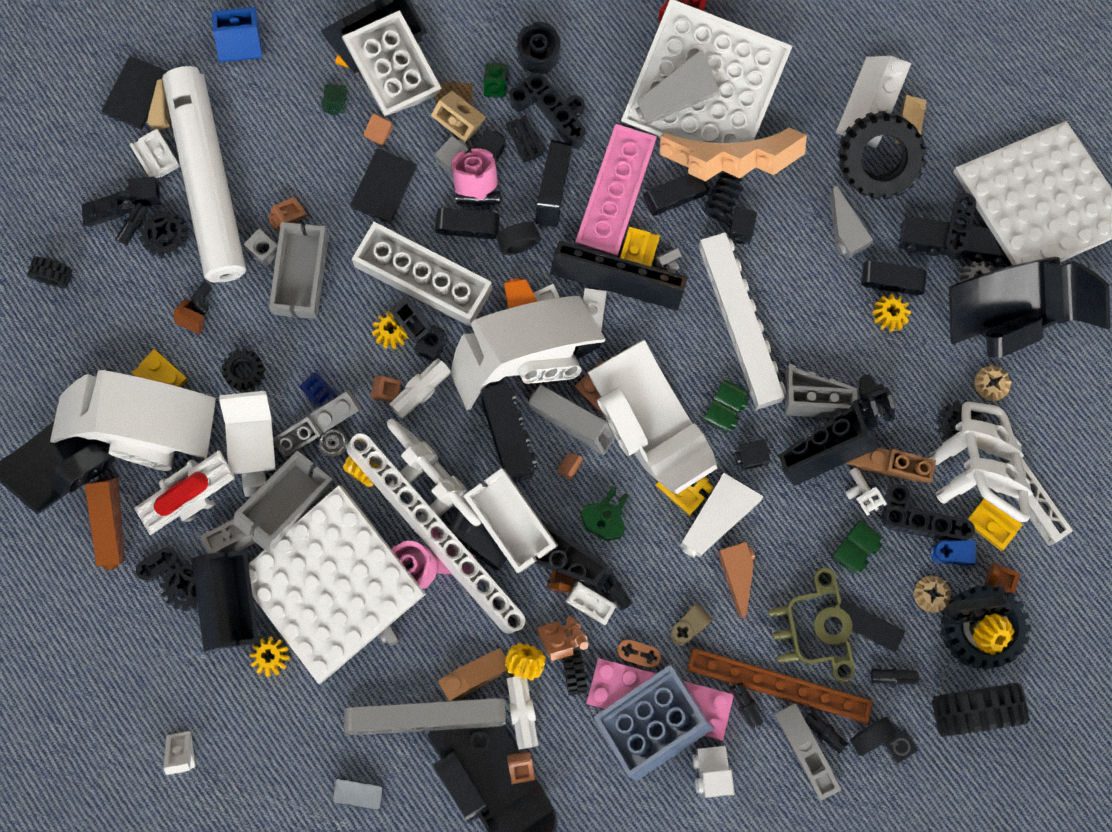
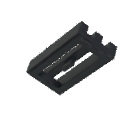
[506,115,543,163]

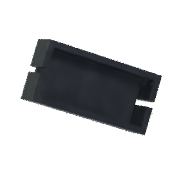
[481,382,537,483]
[192,550,259,651]

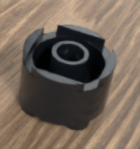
[517,22,560,74]

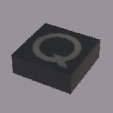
[884,730,918,764]

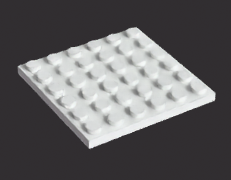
[621,0,792,143]
[953,121,1112,266]
[248,486,426,684]

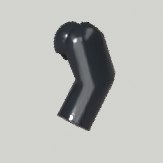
[192,282,213,315]

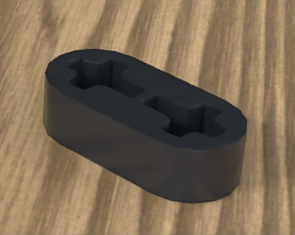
[136,547,179,582]

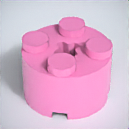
[451,148,498,200]
[391,541,438,589]

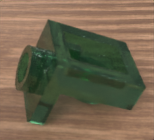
[321,84,347,115]

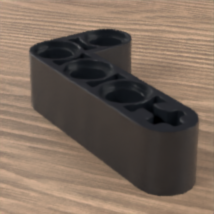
[509,73,585,149]
[535,140,572,227]
[881,484,975,541]

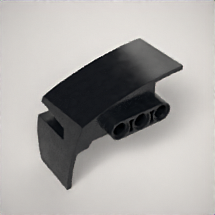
[949,257,1110,358]
[0,368,115,515]
[427,697,558,832]

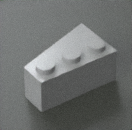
[785,363,857,418]

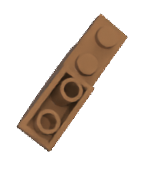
[845,447,936,483]

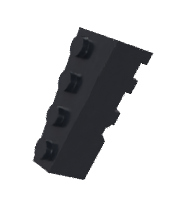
[779,400,878,486]
[533,518,613,589]

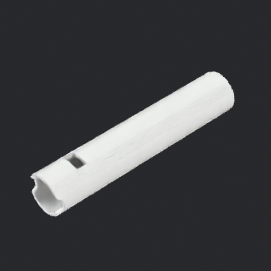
[162,66,246,283]

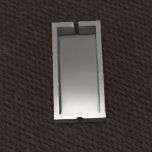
[269,222,329,319]
[233,450,332,553]

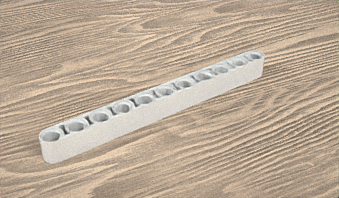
[347,433,525,634]

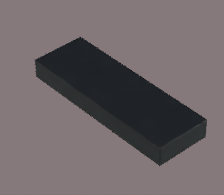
[832,599,906,653]

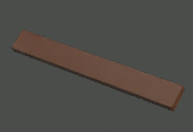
[686,648,873,724]

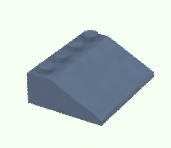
[594,664,715,781]

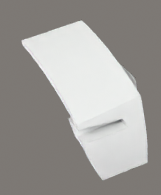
[451,296,605,410]
[587,340,717,494]
[50,370,216,471]

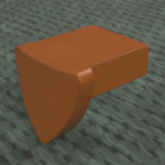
[174,299,204,335]
[984,562,1021,594]
[546,571,574,594]

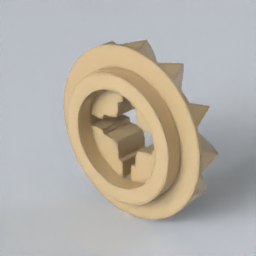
[974,365,1012,401]
[914,576,951,613]

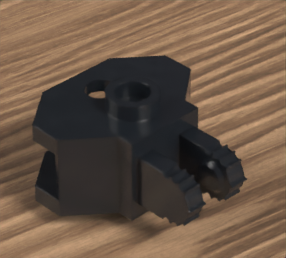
[858,374,895,428]

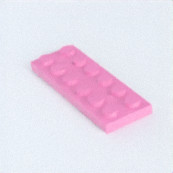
[575,124,657,257]
[586,658,734,741]

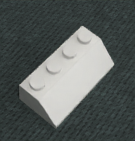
[836,56,911,148]

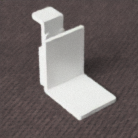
[219,391,276,497]

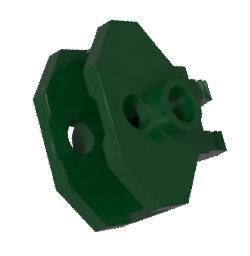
[580,486,629,541]

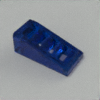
[299,372,338,408]

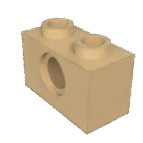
[431,91,486,142]

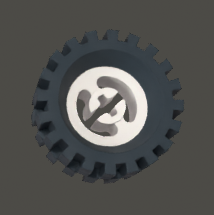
[941,584,1031,669]

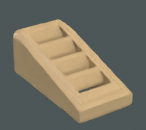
[147,79,170,130]

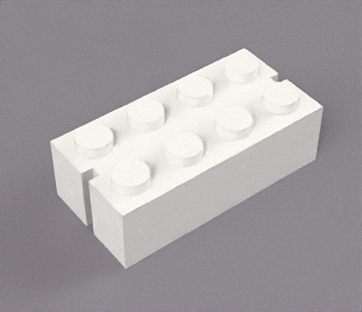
[463,468,558,573]

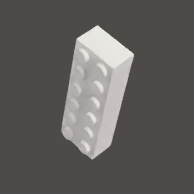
[352,222,492,327]

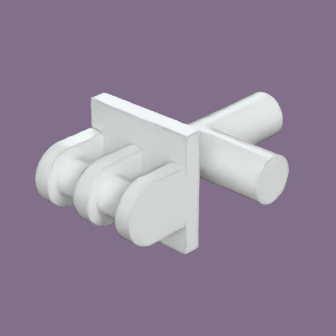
[845,467,887,516]

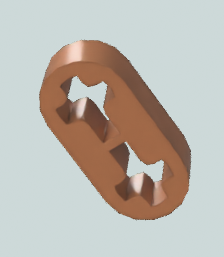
[617,640,661,668]

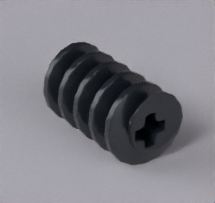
[702,171,744,221]

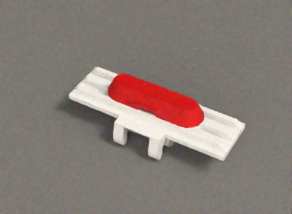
[134,451,236,535]

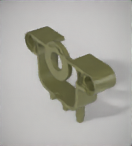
[768,568,855,683]

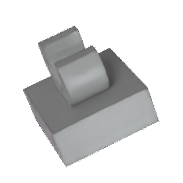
[654,248,682,273]

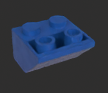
[212,7,262,62]

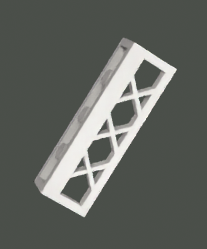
[1006,458,1073,546]

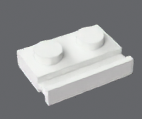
[129,129,180,179]

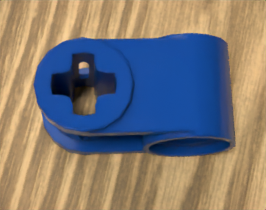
[930,540,977,566]

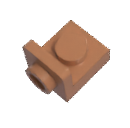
[269,197,307,232]

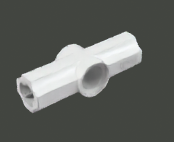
[389,358,451,419]
[507,677,538,750]

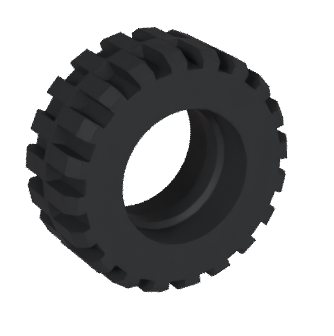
[838,111,927,199]
[932,683,1030,737]

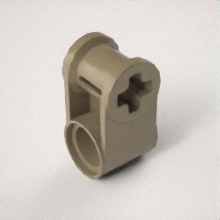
[670,603,714,646]

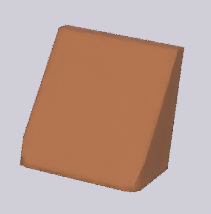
[363,113,393,146]
[370,375,401,402]
[557,453,583,480]
[507,751,535,784]

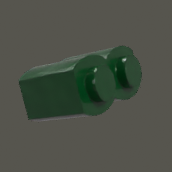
[703,379,750,434]
[831,520,883,574]

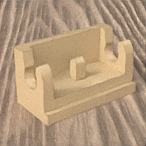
[895,95,926,144]

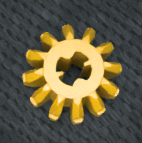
[872,294,911,332]
[372,311,409,349]
[343,456,379,487]
[972,613,1014,655]
[249,637,290,677]
[505,643,546,680]

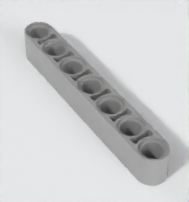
[344,699,506,735]

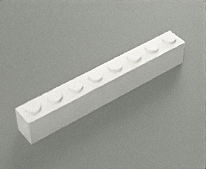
[698,232,786,410]

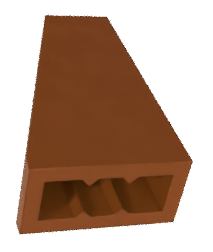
[85,477,125,570]

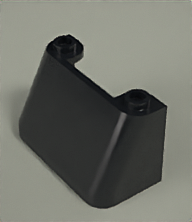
[321,0,427,76]

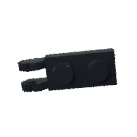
[82,190,135,227]

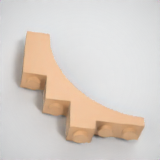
[660,128,807,181]

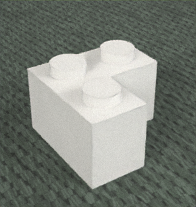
[692,746,734,798]

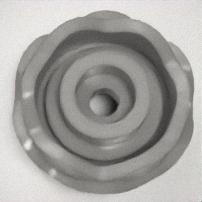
[319,429,347,457]

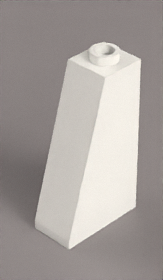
[680,473,764,558]

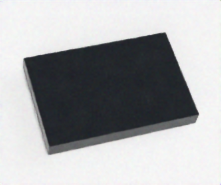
[101,56,168,130]
[350,148,417,224]

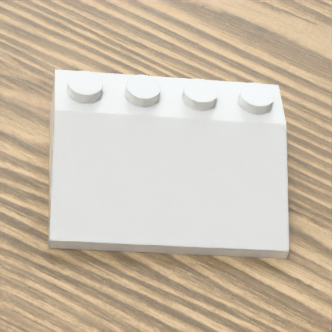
[342,11,441,116]

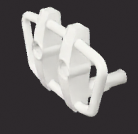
[929,402,1033,522]
[380,419,481,534]

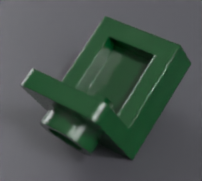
[484,63,507,97]

